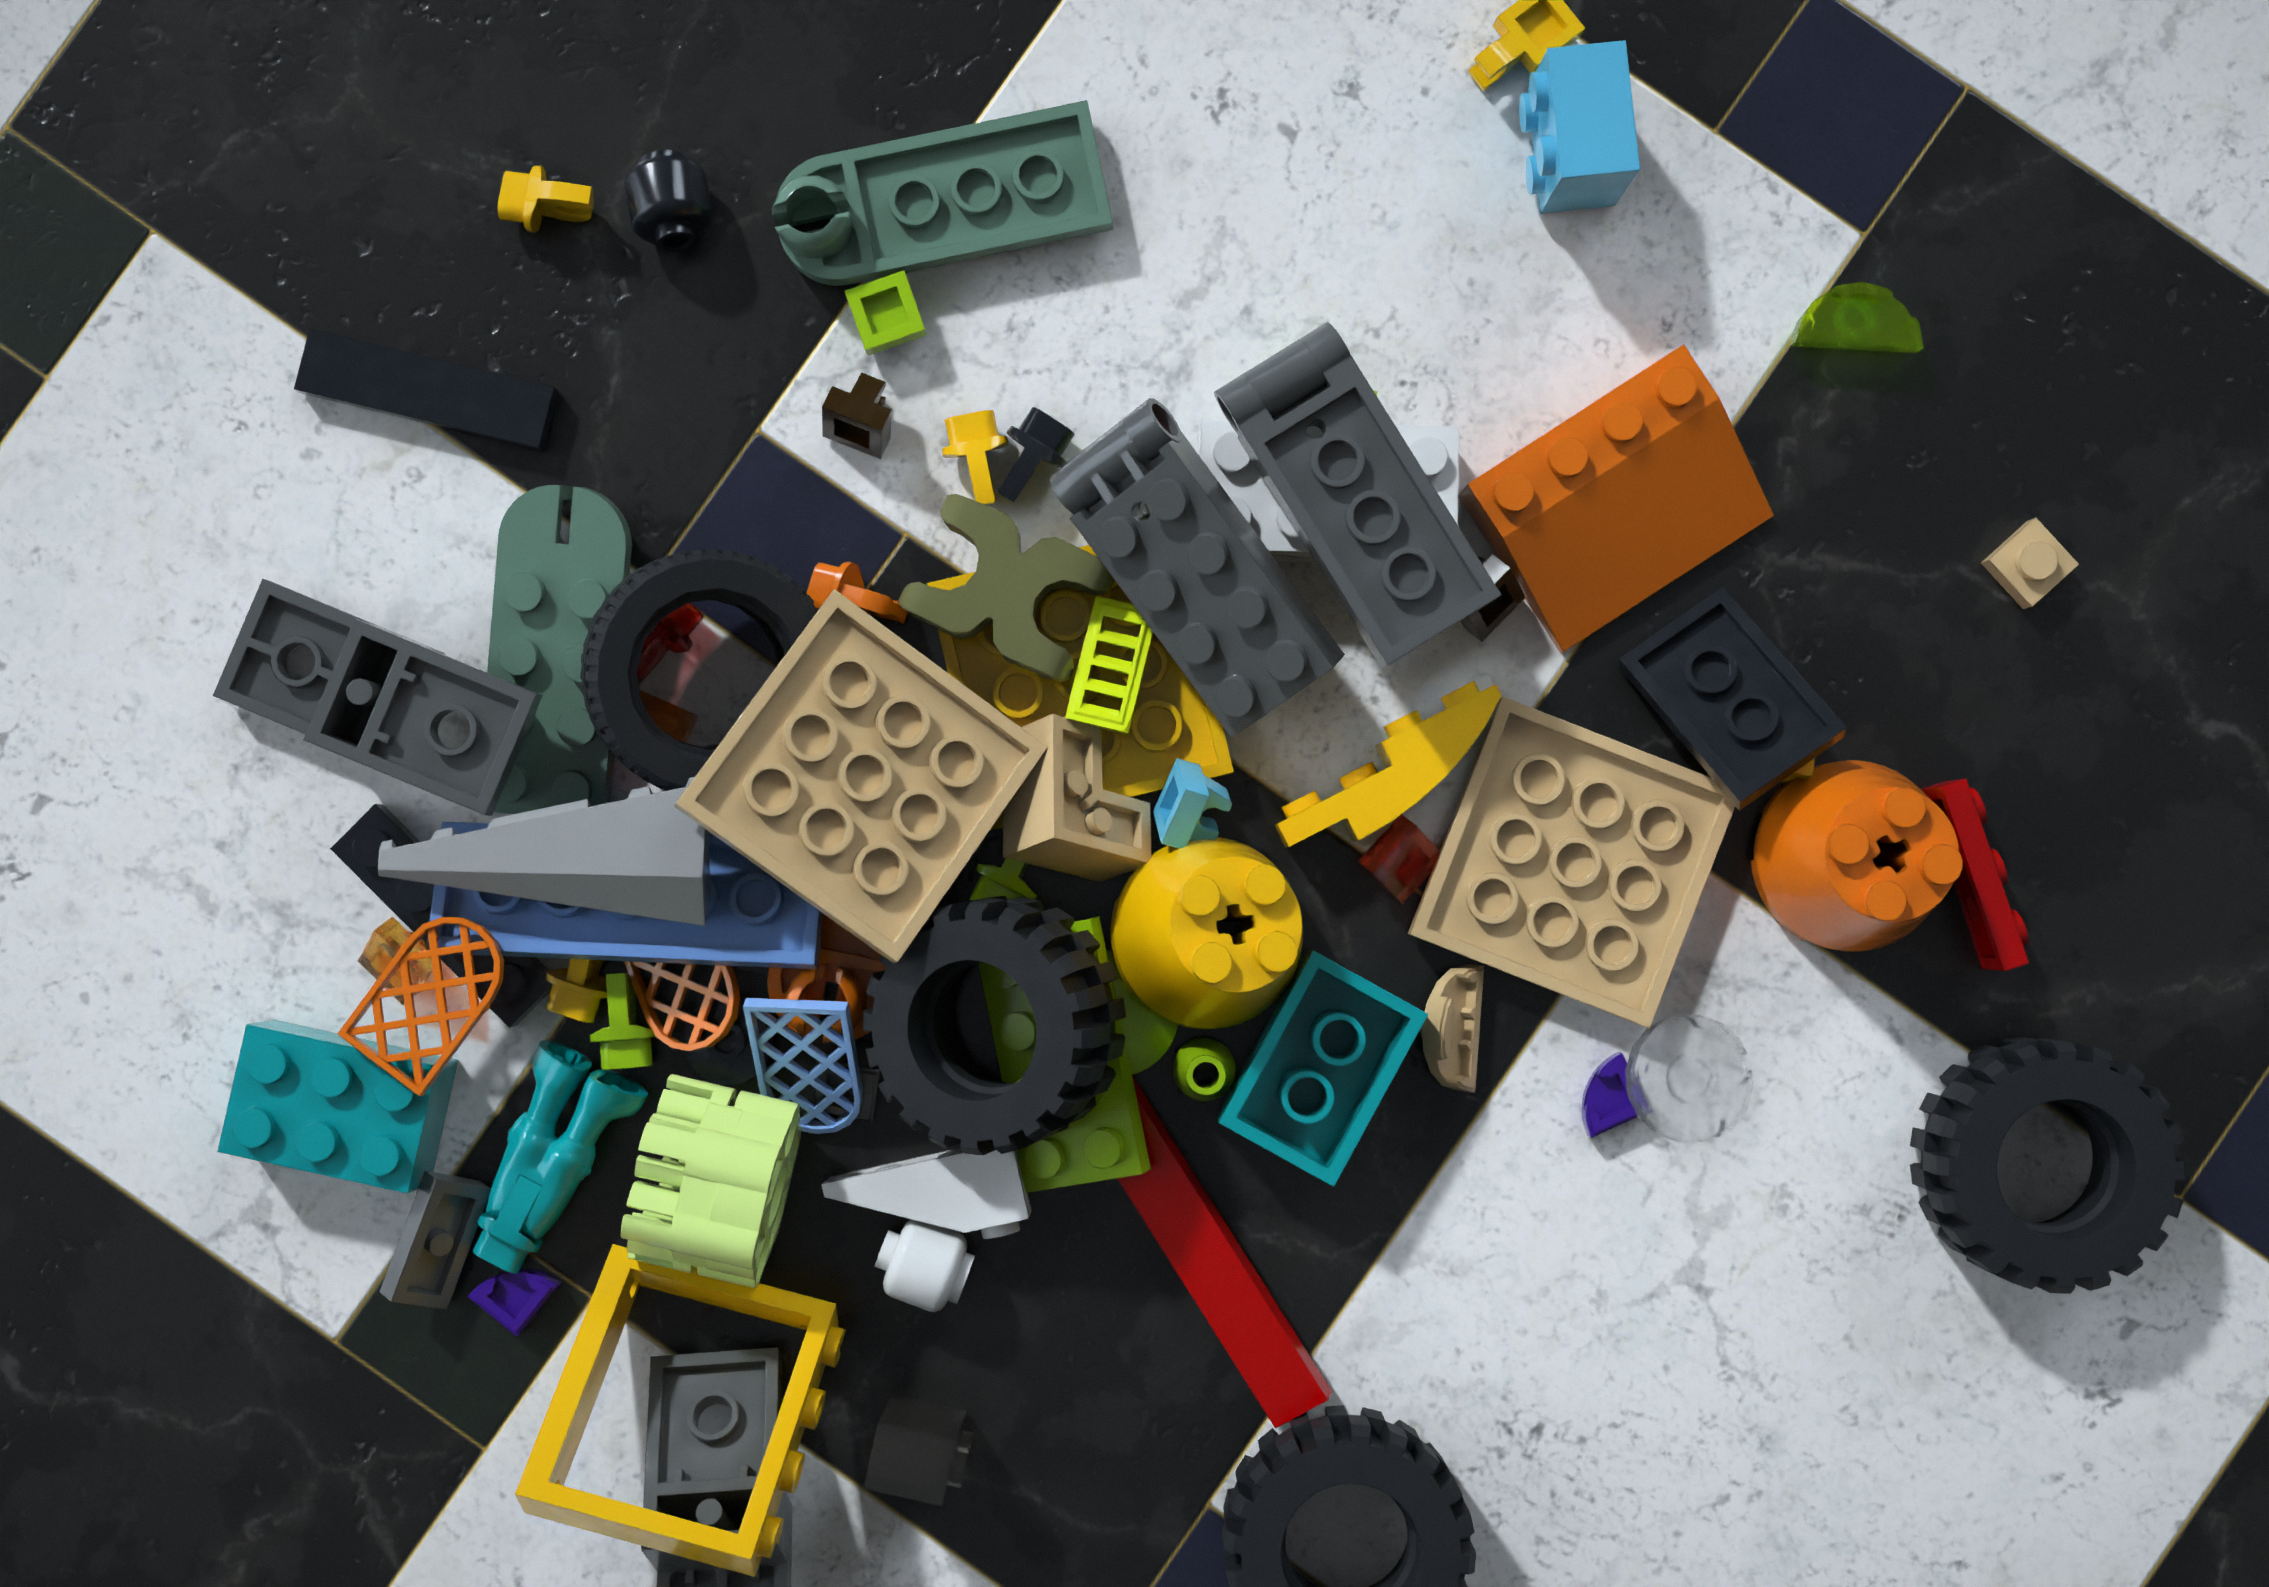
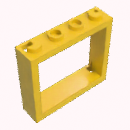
[515,1244,846,1577]

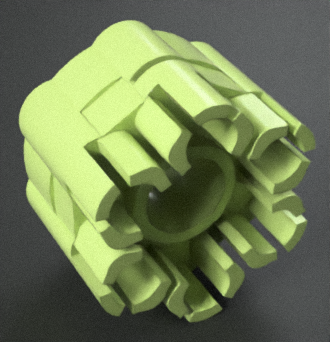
[621,1074,802,1288]

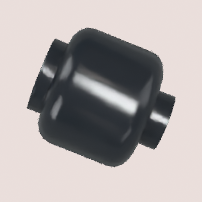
[624,150,712,251]

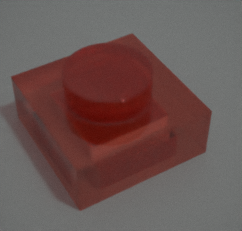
[1358,814,1440,904]

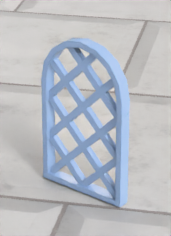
[743,998,863,1134]

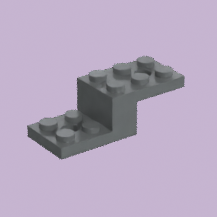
[213,578,543,816]
[641,1347,792,1587]

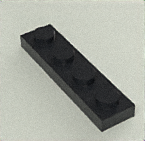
[330,804,552,1028]

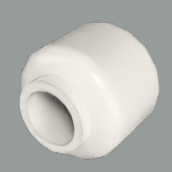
[874,1219,975,1312]

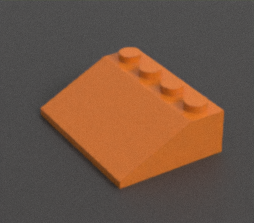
[1458,344,1774,653]

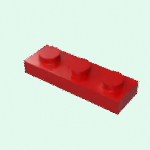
[1921,778,2029,971]

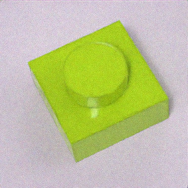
[845,270,927,356]

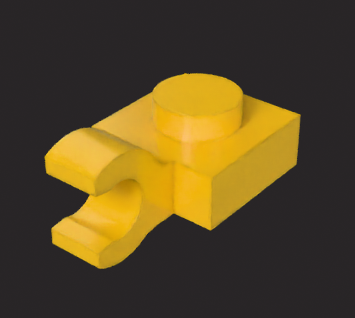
[1468,0,1585,91]

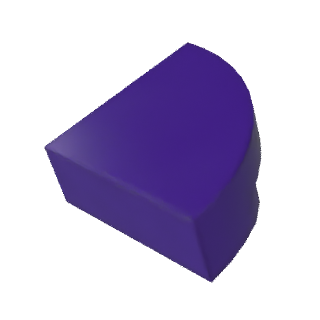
[1582,1052,1649,1138]
[467,1269,562,1336]

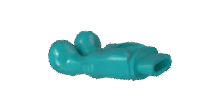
[473,1040,648,1274]

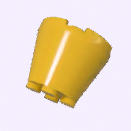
[1110,837,1303,1029]

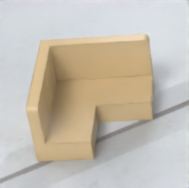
[1003,714,1152,881]

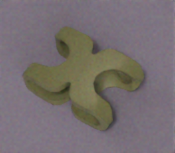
[897,494,1115,682]

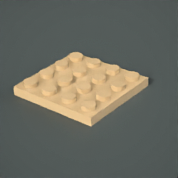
[674,589,1047,963]
[1408,696,1735,1028]

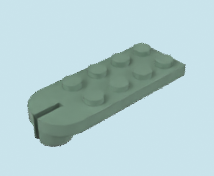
[772,100,1113,286]
[487,485,632,814]

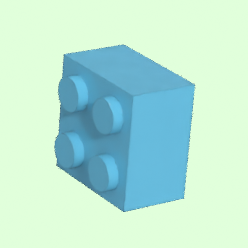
[1519,40,1640,214]

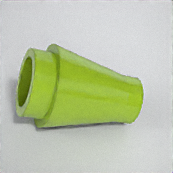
[1172,1038,1236,1101]

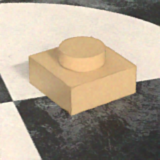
[1981,517,2079,609]

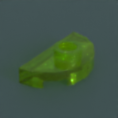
[1790,282,1923,353]

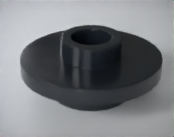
[683,997,774,1085]

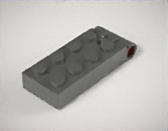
[1214,322,1501,670]
[1050,398,1345,738]

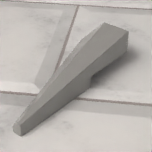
[378,777,711,926]

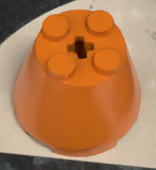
[1751,760,1963,951]

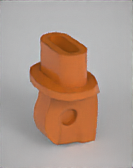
[806,562,907,624]

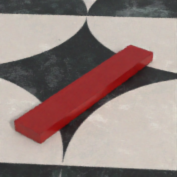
[1117,1076,1332,1429]

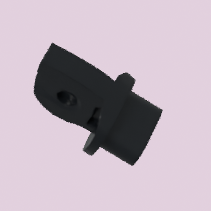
[998,407,1075,503]

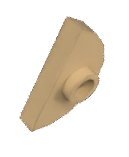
[1420,964,1484,1093]

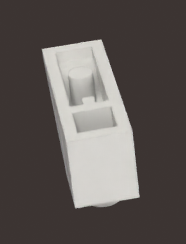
[821,1148,1032,1239]

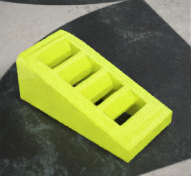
[1065,596,1153,736]

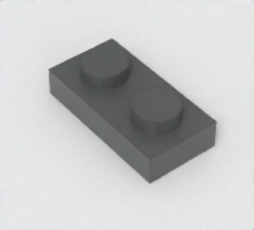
[380,1171,491,1309]

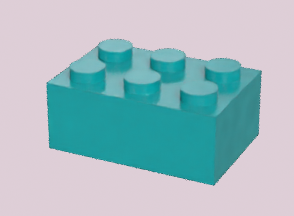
[1216,948,1428,1187]
[217,1020,458,1194]

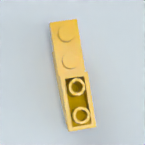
[1274,681,1502,848]

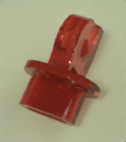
[637,603,704,685]

